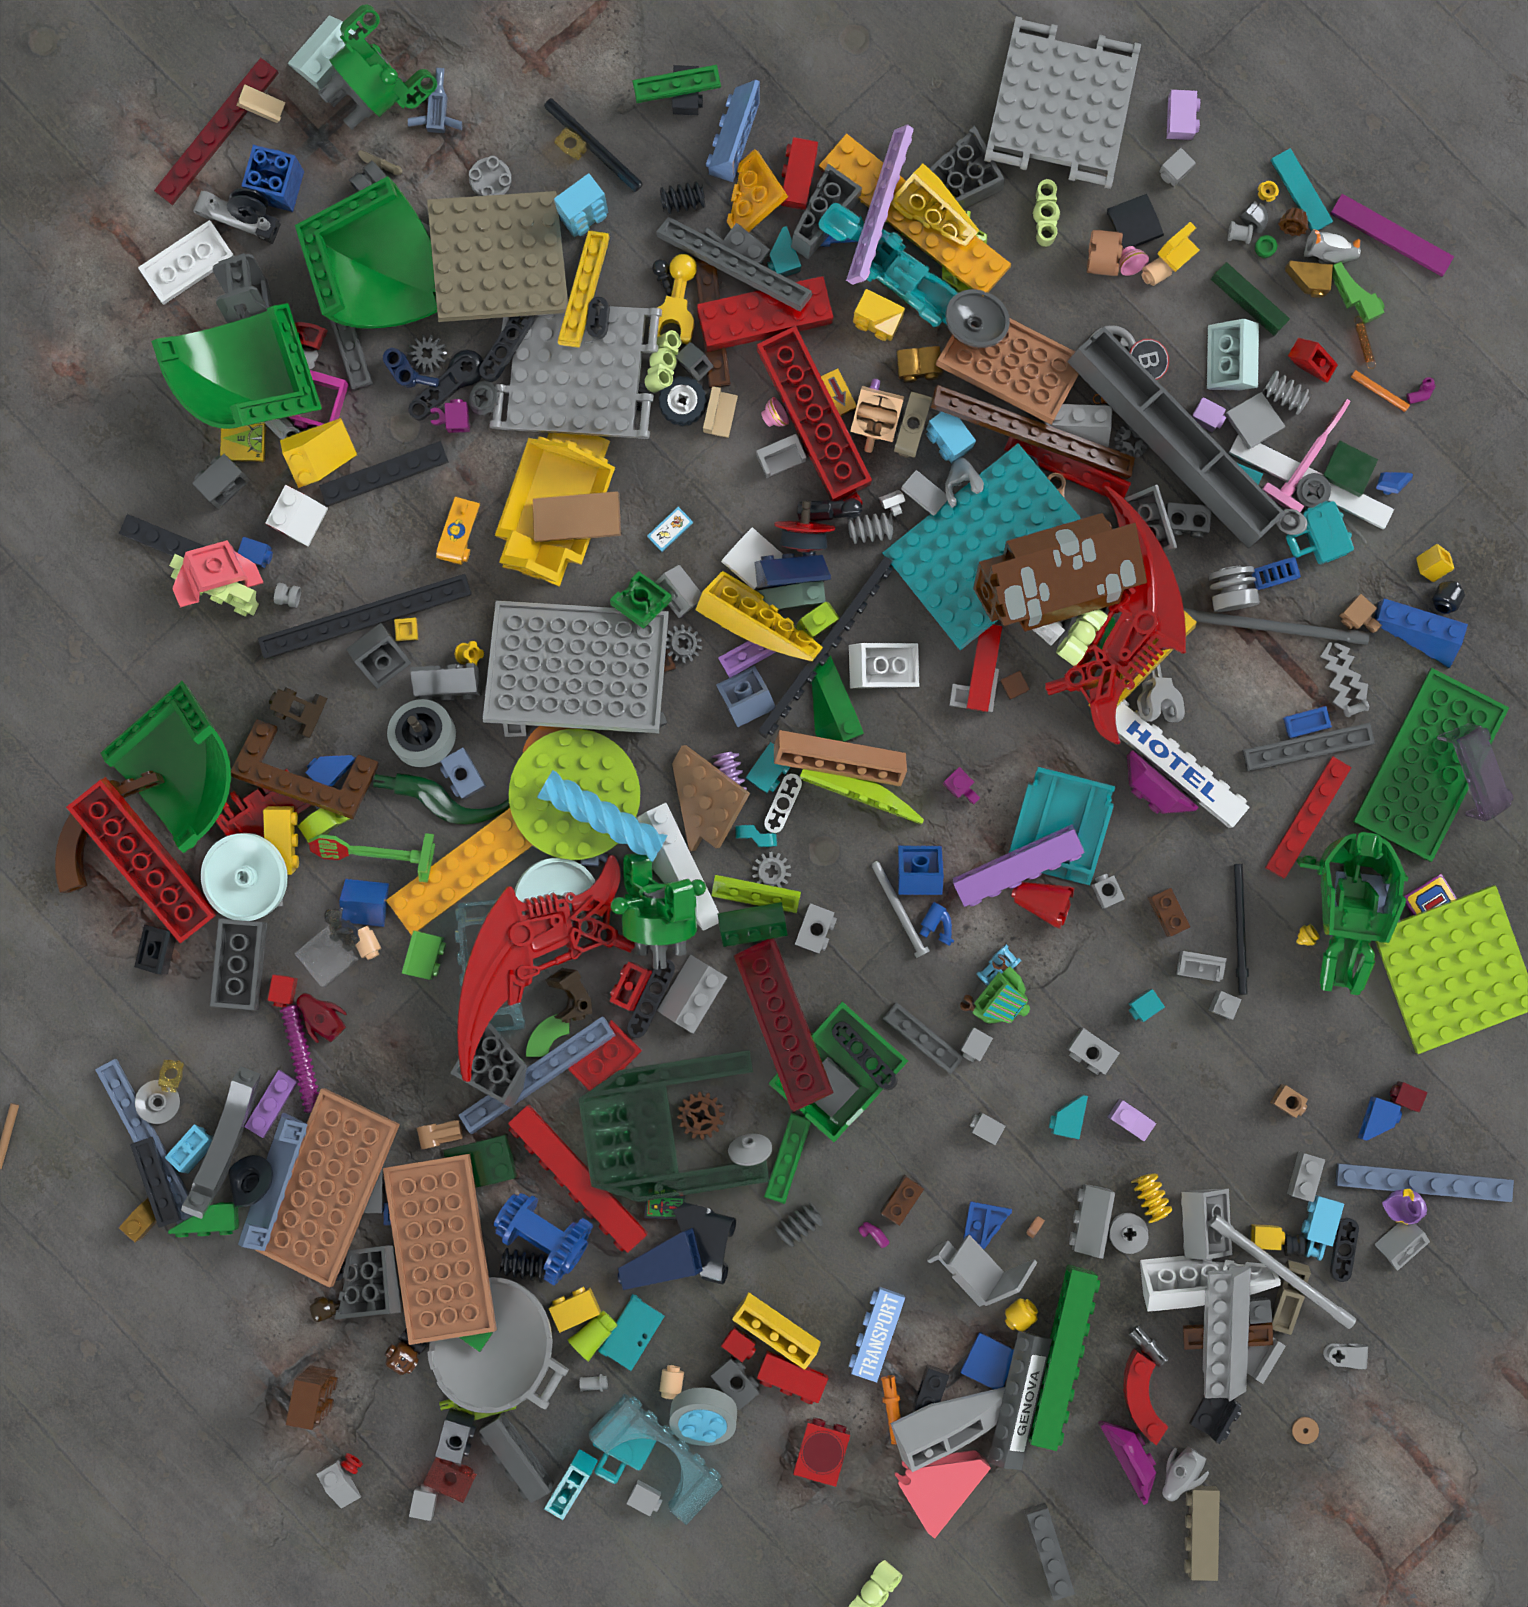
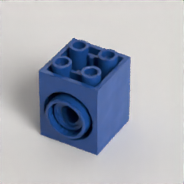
[242,145,304,212]

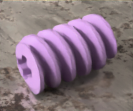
[711,752,747,790]

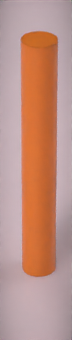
[1351,370,1410,412]

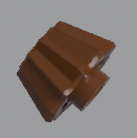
[1278,207,1308,236]

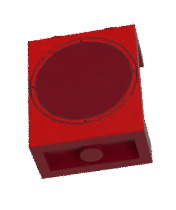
[793,1417,850,1487]

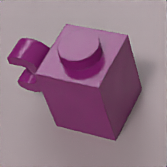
[430,399,470,433]
[942,767,980,805]

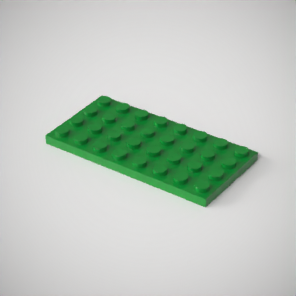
[1353,668,1509,862]

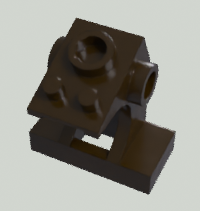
[269,687,328,738]
[545,968,592,1023]

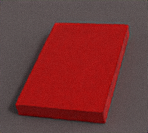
[568,1020,642,1097]

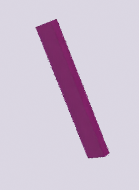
[1330,194,1454,277]

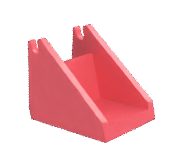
[895,1450,991,1538]

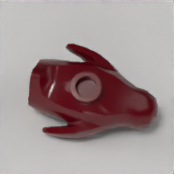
[296,993,347,1043]

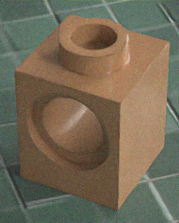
[1270,1084,1308,1118]

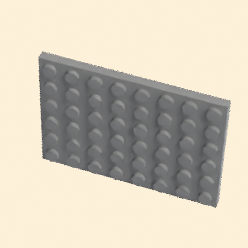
[483,601,669,733]

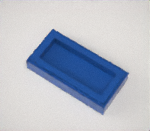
[1283,706,1332,738]

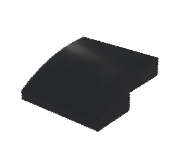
[1107,194,1164,249]

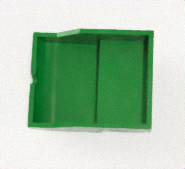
[768,1001,908,1142]

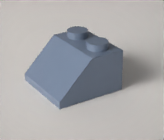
[716,666,776,727]

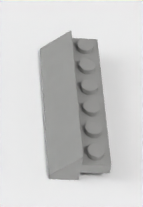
[1202,1266,1251,1402]

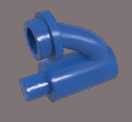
[919,902,954,946]

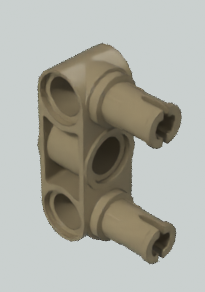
[894,391,932,458]

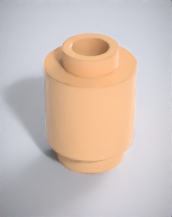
[1141,257,1174,286]
[352,926,382,960]
[659,1365,684,1399]

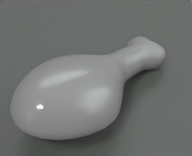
[1276,509,1307,535]

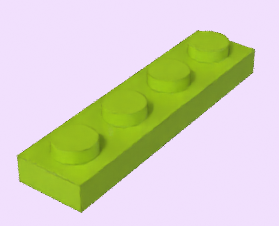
[711,875,801,913]

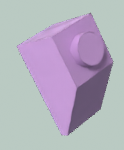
[1108,1099,1156,1141]

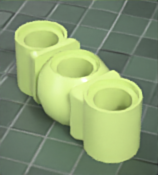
[1033,179,1060,247]
[645,330,681,393]
[1056,609,1108,666]
[849,1560,902,1607]

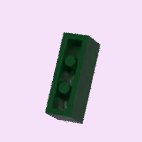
[717,902,788,947]

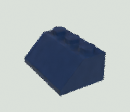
[754,551,831,588]

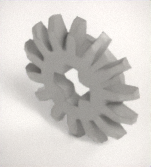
[752,852,791,888]

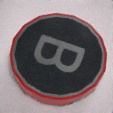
[1129,339,1169,380]

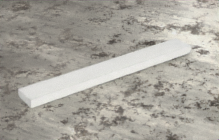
[1228,435,1394,529]

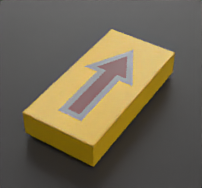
[821,369,857,416]

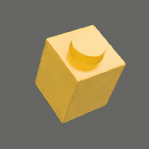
[1251,1224,1285,1250]

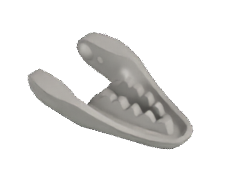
[945,457,984,508]

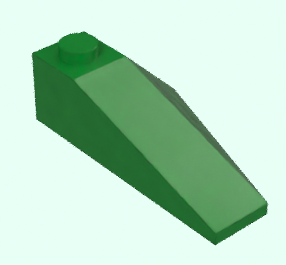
[812,655,864,742]

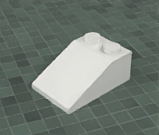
[849,643,919,688]

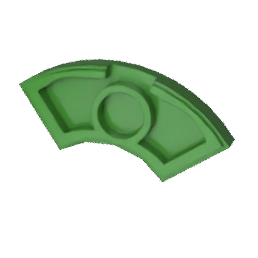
[526,1014,570,1057]

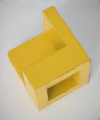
[1416,544,1454,582]

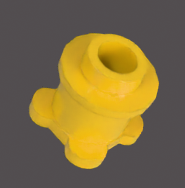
[454,641,484,666]

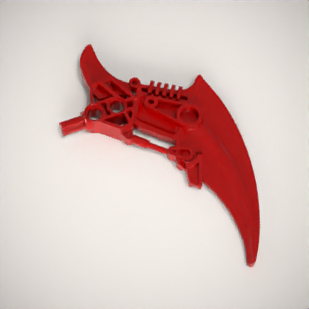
[1045,486,1186,745]
[457,855,635,1082]

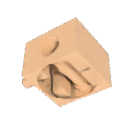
[850,386,904,453]

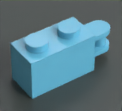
[1301,1195,1344,1261]

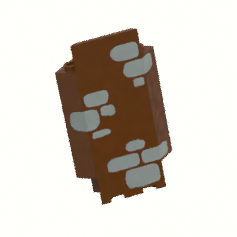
[973,513,1147,632]

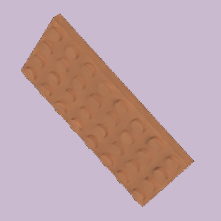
[255,1088,400,1288]
[383,1154,497,1345]

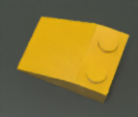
[280,418,357,488]

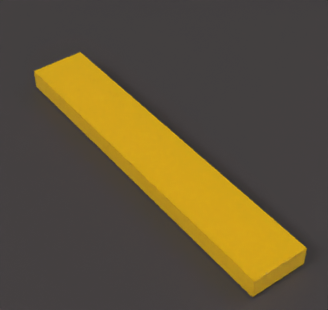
[558,231,610,348]

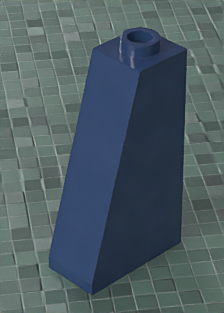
[618,1228,703,1290]

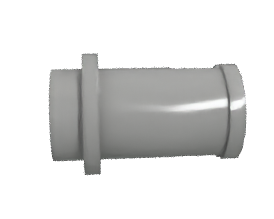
[580,1374,608,1392]

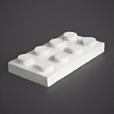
[138,220,234,305]

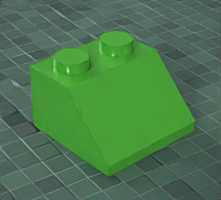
[402,930,446,980]

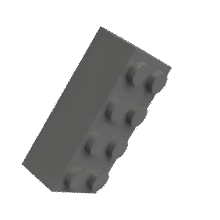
[210,919,267,1010]

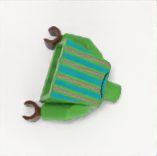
[960,954,1030,1024]

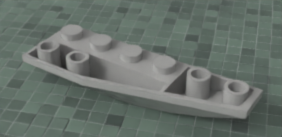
[890,1387,1005,1472]

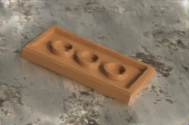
[533,491,621,543]

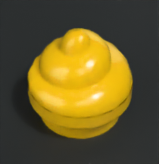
[1296,924,1320,946]

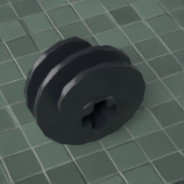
[227,188,269,224]

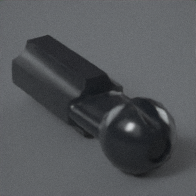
[797,498,862,521]

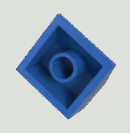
[898,846,944,895]

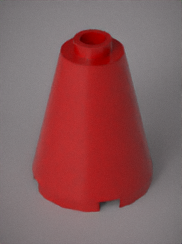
[1011,882,1075,929]

